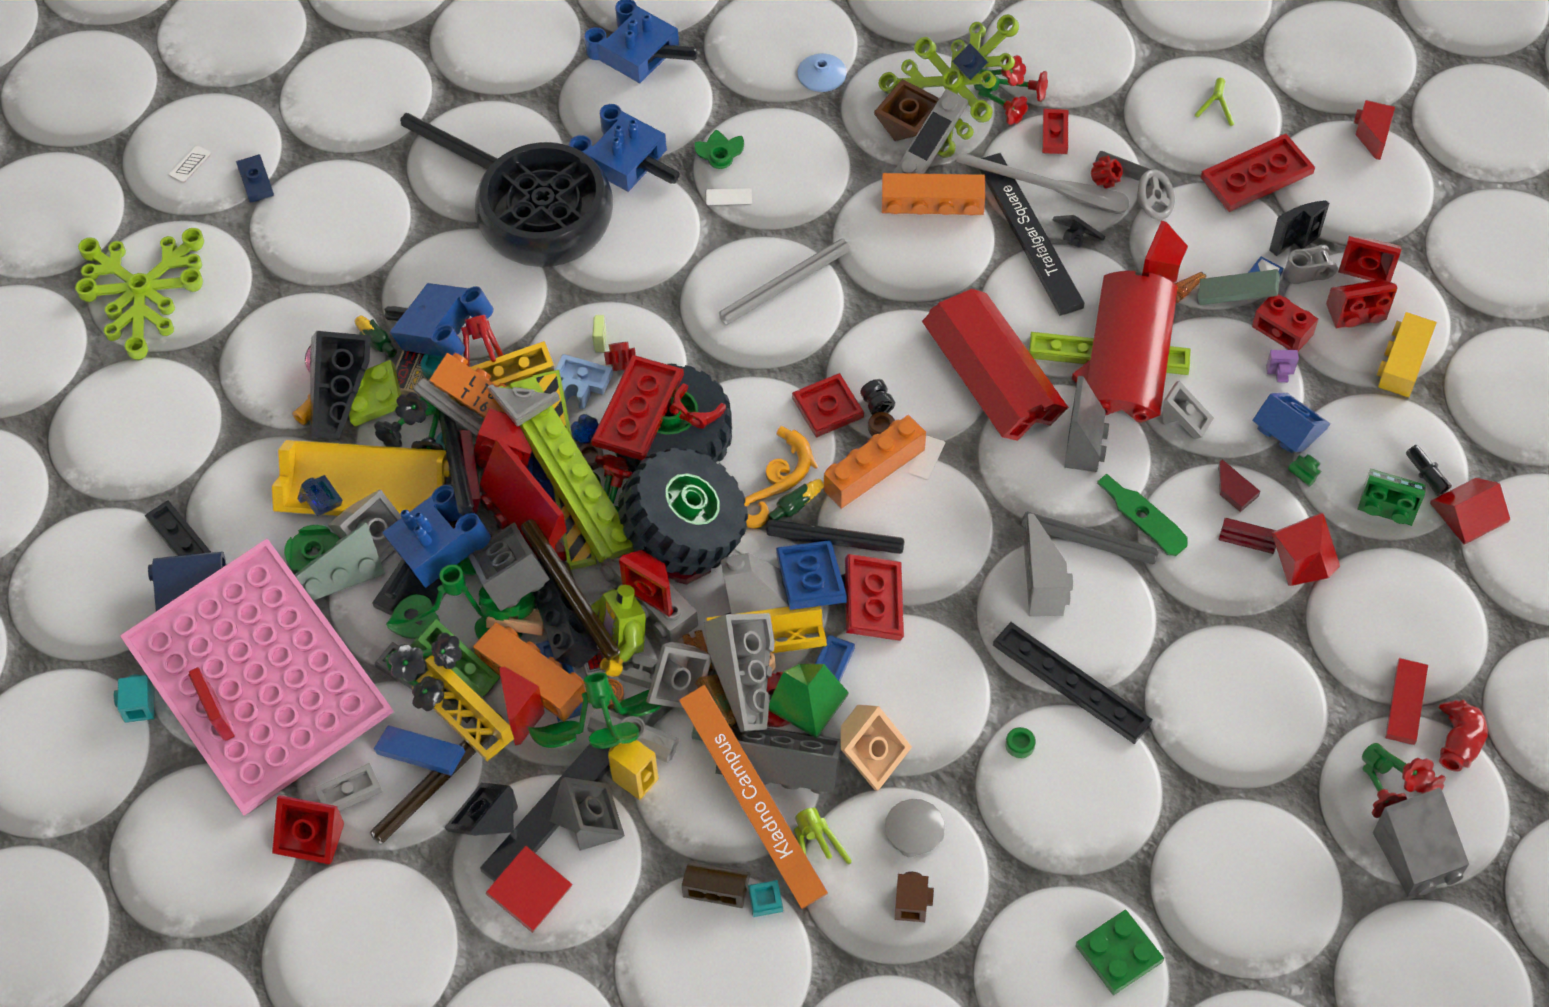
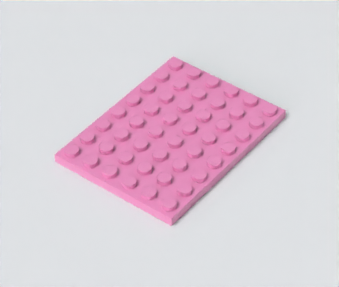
[120,539,394,816]

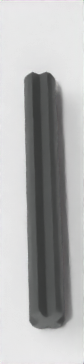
[1022,511,1159,564]

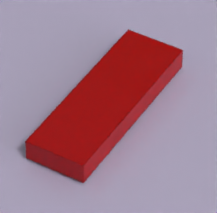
[1385,658,1428,745]

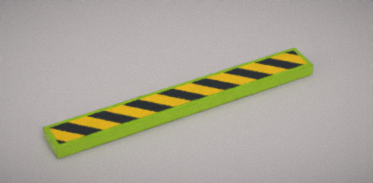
[533,370,597,570]

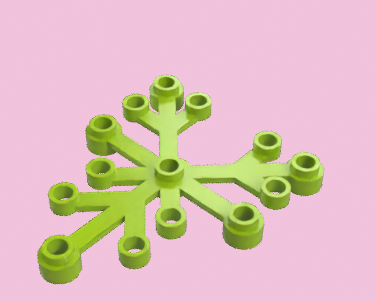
[878,14,1019,158]
[75,228,204,360]

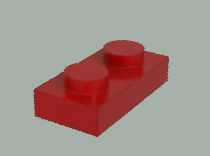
[1042,109,1069,154]

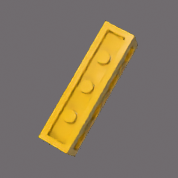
[706,606,827,653]
[411,656,514,762]

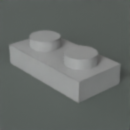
[314,763,382,812]

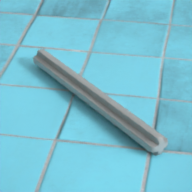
[719,239,849,325]

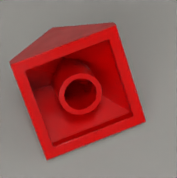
[1142,220,1188,283]
[1338,236,1402,282]
[1272,513,1340,586]
[619,550,673,617]

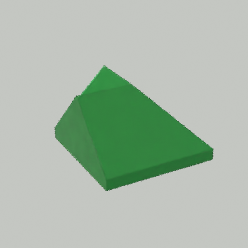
[769,664,849,739]

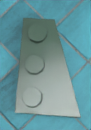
[295,521,385,600]

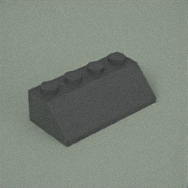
[715,721,843,794]

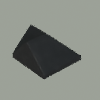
[444,782,518,836]

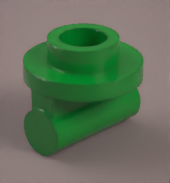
[1288,454,1322,487]

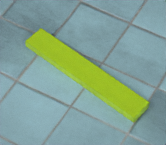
[1029,332,1191,375]

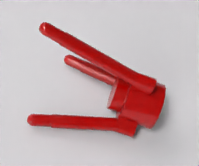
[461,314,504,366]

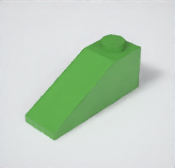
[410,619,500,697]

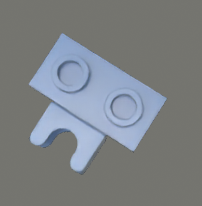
[555,354,613,409]

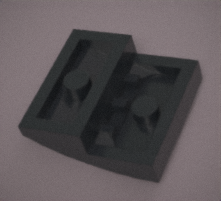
[1269,200,1330,256]

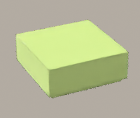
[592,315,606,352]

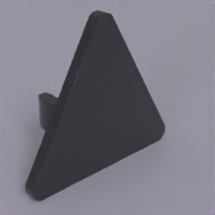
[1052,215,1106,248]

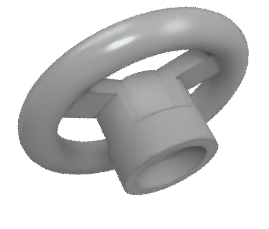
[1137,169,1175,220]

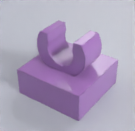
[1266,350,1299,383]

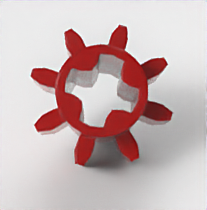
[1091,155,1123,189]
[604,341,636,371]

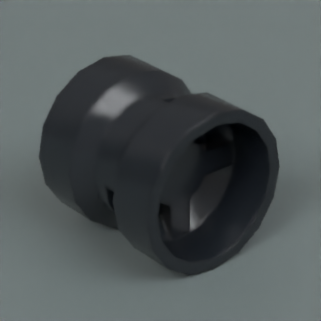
[860,379,895,415]

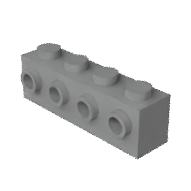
[600,551,698,642]

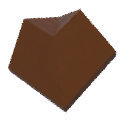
[874,79,940,141]

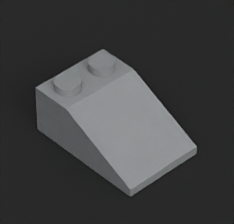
[1024,514,1073,616]

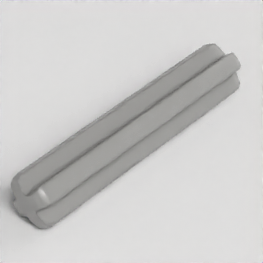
[414,378,483,437]

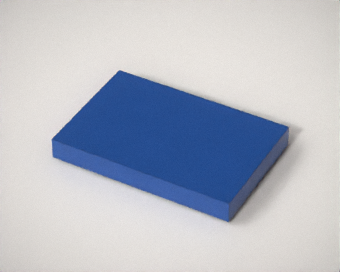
[776,541,847,610]

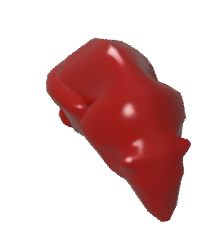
[1438,699,1488,771]

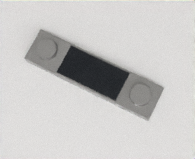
[893,89,969,174]

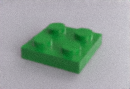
[1075,909,1164,996]

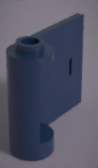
[148,551,227,611]

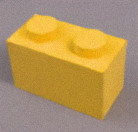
[608,740,659,800]

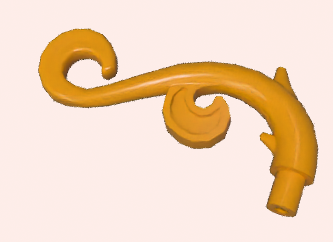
[744,426,818,529]

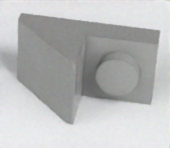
[1163,381,1214,439]

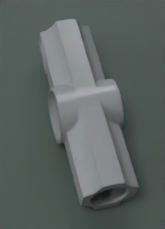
[587,708,679,763]

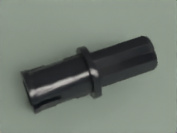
[1406,445,1452,496]

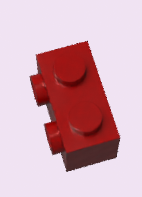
[1252,294,1319,352]

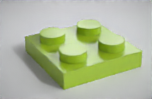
[349,360,401,426]

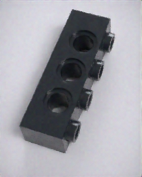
[533,558,599,669]

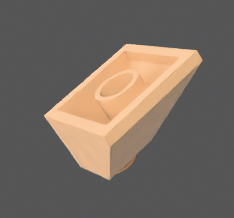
[841,705,912,791]

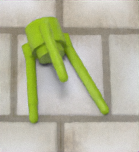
[794,808,852,864]

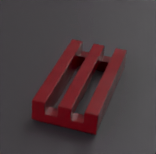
[1219,518,1277,554]

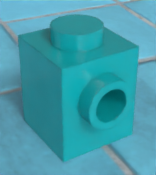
[113,674,155,723]

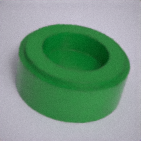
[1005,727,1036,758]

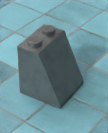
[1373,788,1469,896]

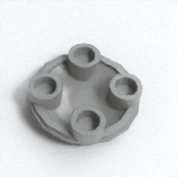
[885,799,945,857]

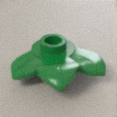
[695,130,744,169]

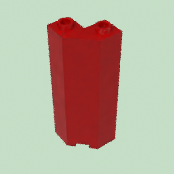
[922,289,1069,441]

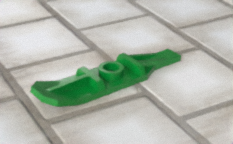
[1097,474,1188,556]

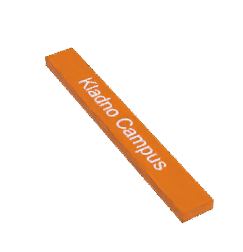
[679,685,828,909]

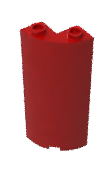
[1087,271,1178,423]

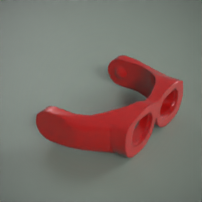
[670,383,726,429]

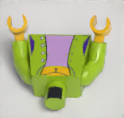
[591,585,646,677]

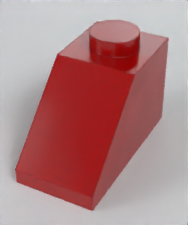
[1353,100,1395,160]

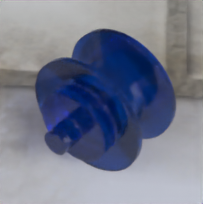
[571,414,599,444]

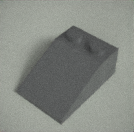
[1064,376,1109,472]
[468,522,550,611]

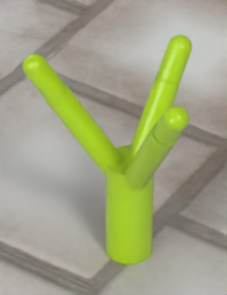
[1195,78,1234,126]

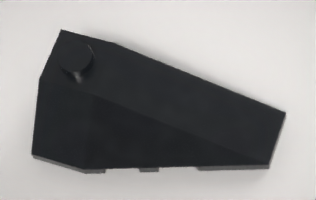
[310,331,371,440]

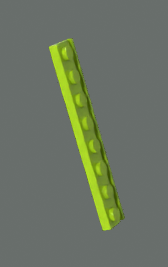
[499,377,635,563]

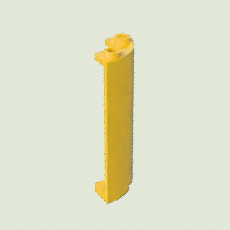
[272,440,451,516]

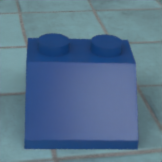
[1252,393,1331,453]

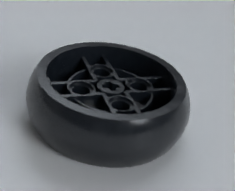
[475,142,613,267]

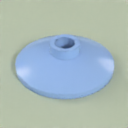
[798,53,846,92]

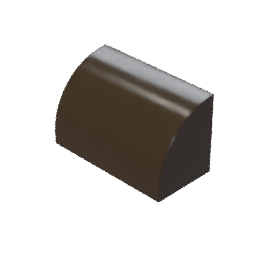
[681,862,750,909]

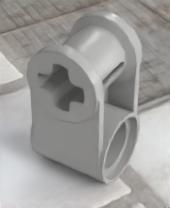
[1283,245,1338,284]

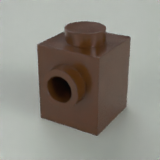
[895,871,934,923]

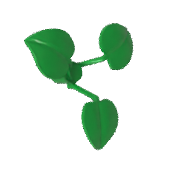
[386,556,523,639]
[528,673,662,749]

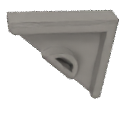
[488,384,560,427]

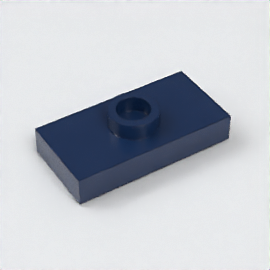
[236,154,274,203]

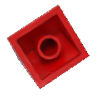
[1430,478,1510,545]
[499,666,545,746]
[272,795,344,865]

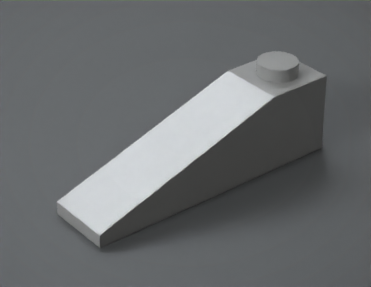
[704,613,775,732]

